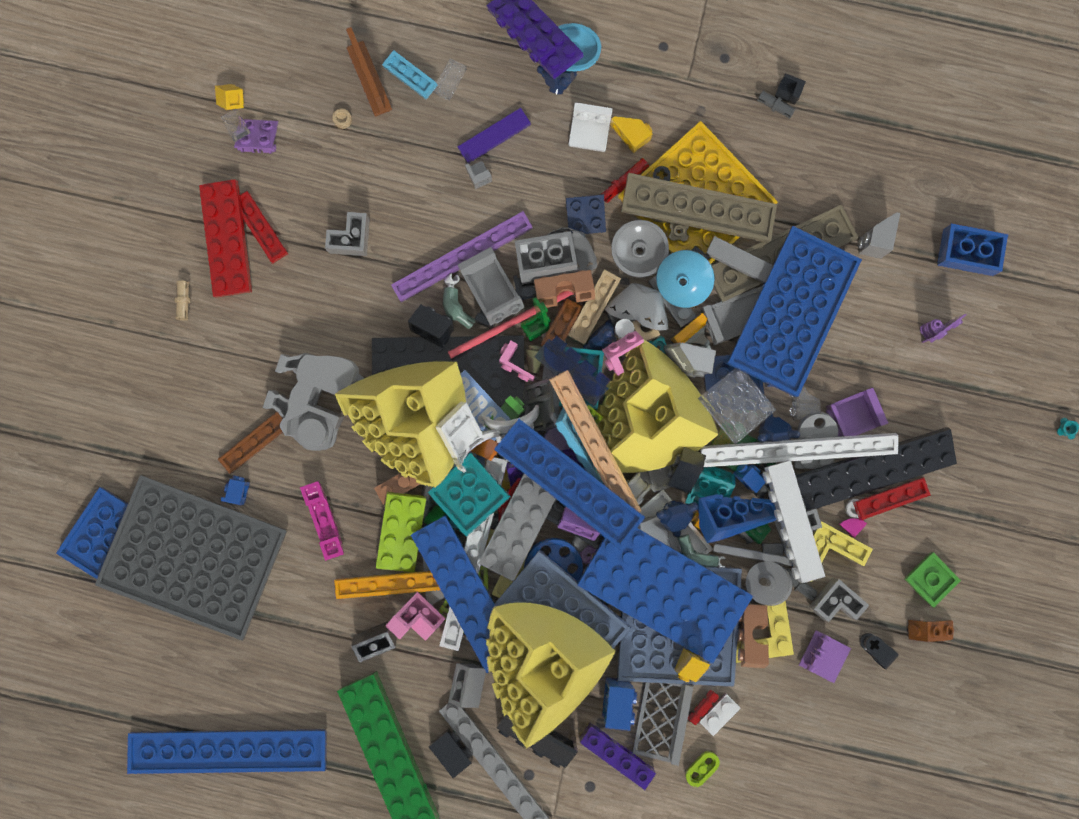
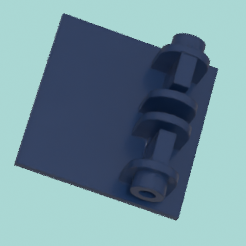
[566,194,606,234]

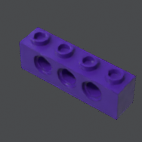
[579,722,656,790]

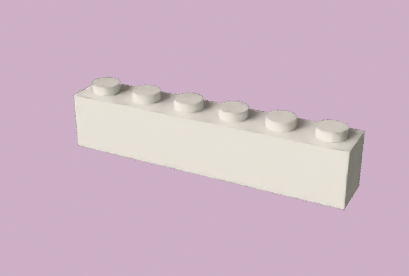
[763,461,826,583]

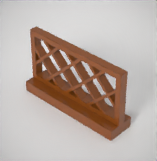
[346,27,392,117]

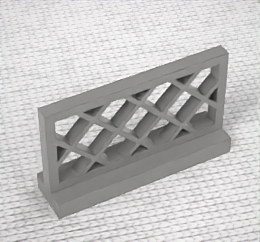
[633,682,694,766]

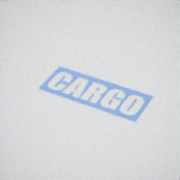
[460,370,511,441]

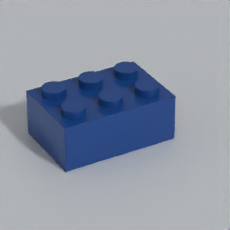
[937,223,1008,276]
[602,677,637,731]

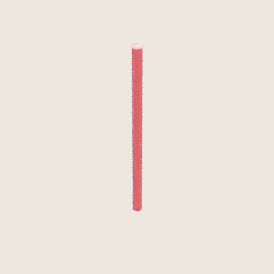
[448,291,573,359]

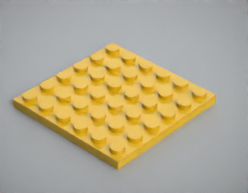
[618,121,778,264]

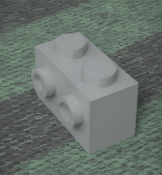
[449,663,486,708]

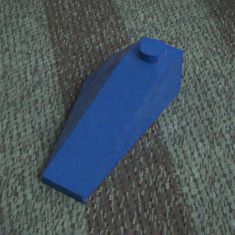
[699,494,776,543]

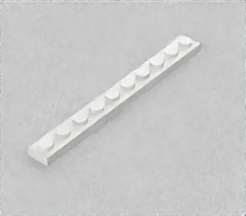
[700,433,898,467]
[440,457,507,651]

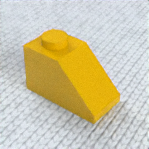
[610,116,653,153]
[674,648,710,682]

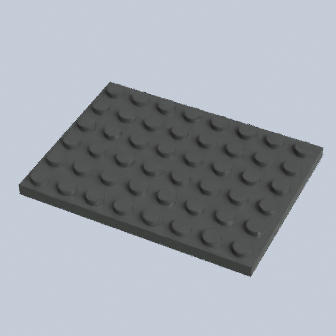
[95,475,288,641]

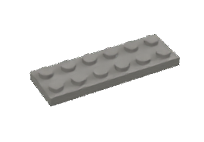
[479,474,555,582]

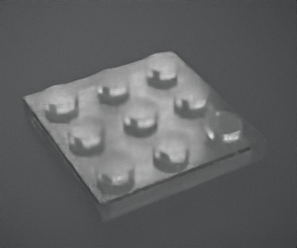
[698,368,776,444]

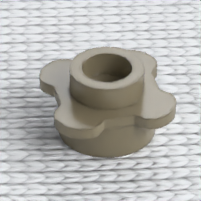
[669,223,689,241]

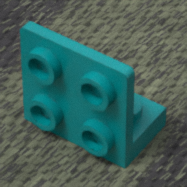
[685,466,735,505]

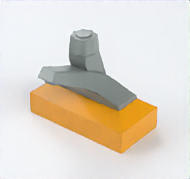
[671,313,711,349]

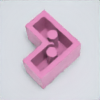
[386,592,446,641]

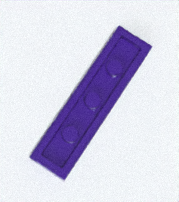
[458,108,531,164]

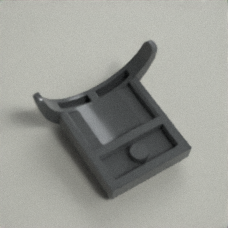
[523,378,560,433]

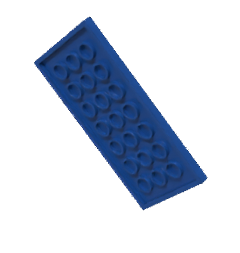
[727,226,862,398]
[578,528,753,664]

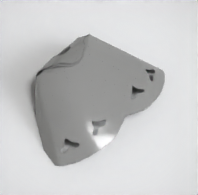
[547,227,597,271]
[605,283,668,330]

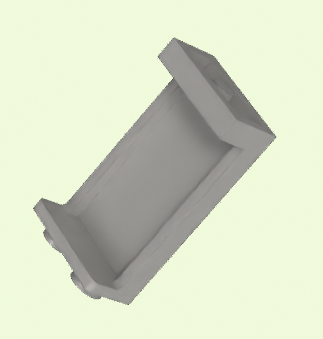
[458,247,525,326]
[700,284,764,345]

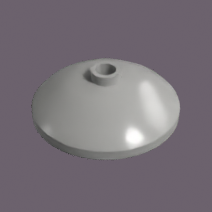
[611,220,669,277]

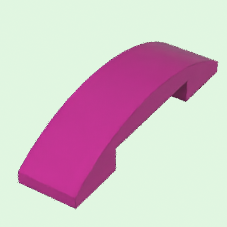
[300,481,344,561]

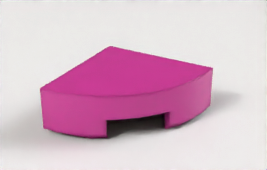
[839,518,867,538]

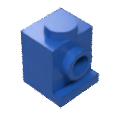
[733,464,766,493]
[221,475,250,505]

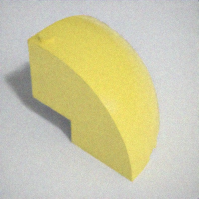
[597,340,718,473]
[335,362,466,487]
[486,603,616,748]

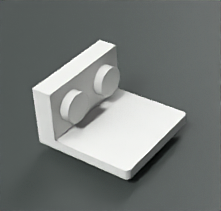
[569,102,613,152]

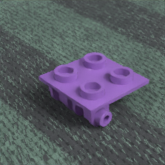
[234,119,278,154]
[920,314,967,343]
[799,630,851,683]

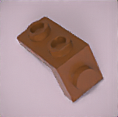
[908,619,954,642]

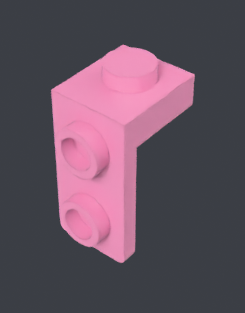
[603,331,644,375]
[499,341,535,382]

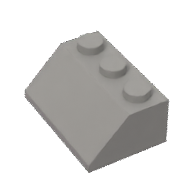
[515,231,578,285]

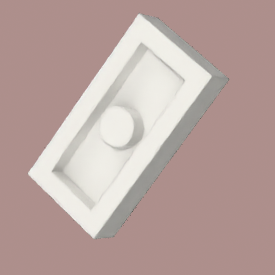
[700,693,741,736]

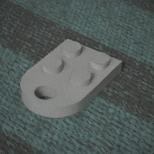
[793,412,838,469]

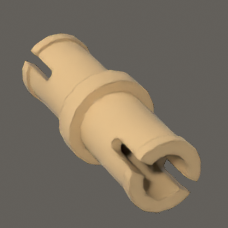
[174,281,190,321]

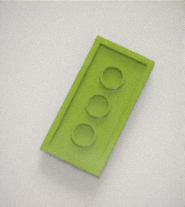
[375,492,426,572]

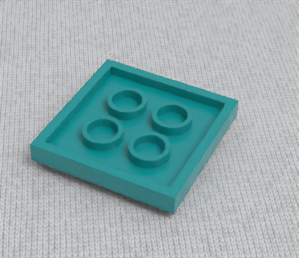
[428,453,511,537]

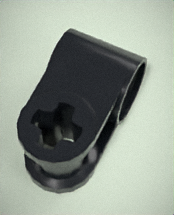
[860,633,899,670]

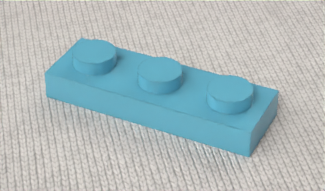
[382,50,438,99]

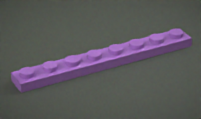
[391,211,533,302]

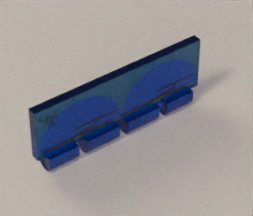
[534,336,611,406]

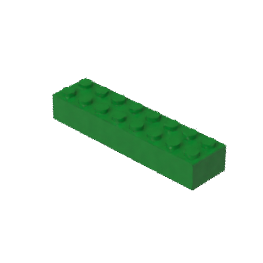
[337,671,439,819]

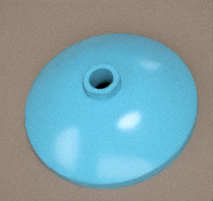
[558,23,601,71]
[657,250,715,308]

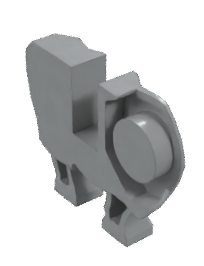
[263,353,359,451]

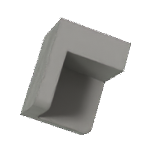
[465,161,492,189]

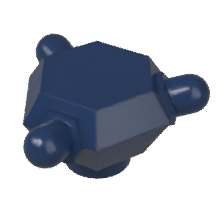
[537,65,577,94]
[583,320,618,351]
[758,412,800,442]
[656,501,699,537]

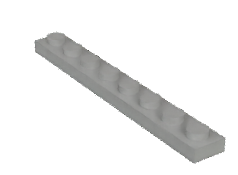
[439,702,550,819]

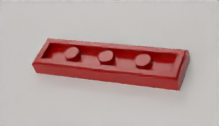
[240,191,288,264]
[853,477,931,521]

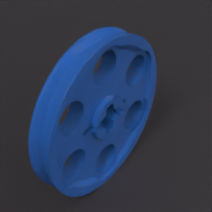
[524,538,583,581]

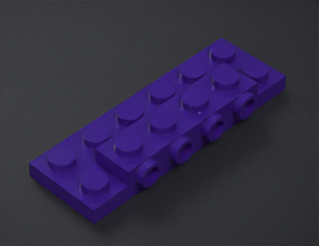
[486,0,584,79]

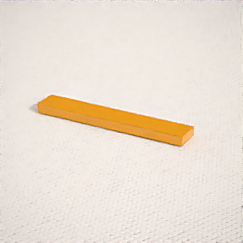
[334,571,441,599]

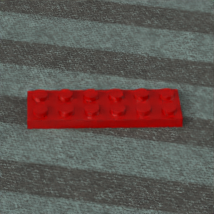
[199,179,252,298]

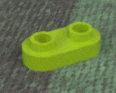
[685,751,720,787]

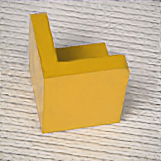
[215,84,244,110]

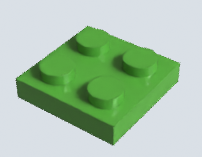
[904,552,961,608]

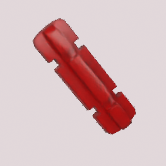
[688,690,719,725]

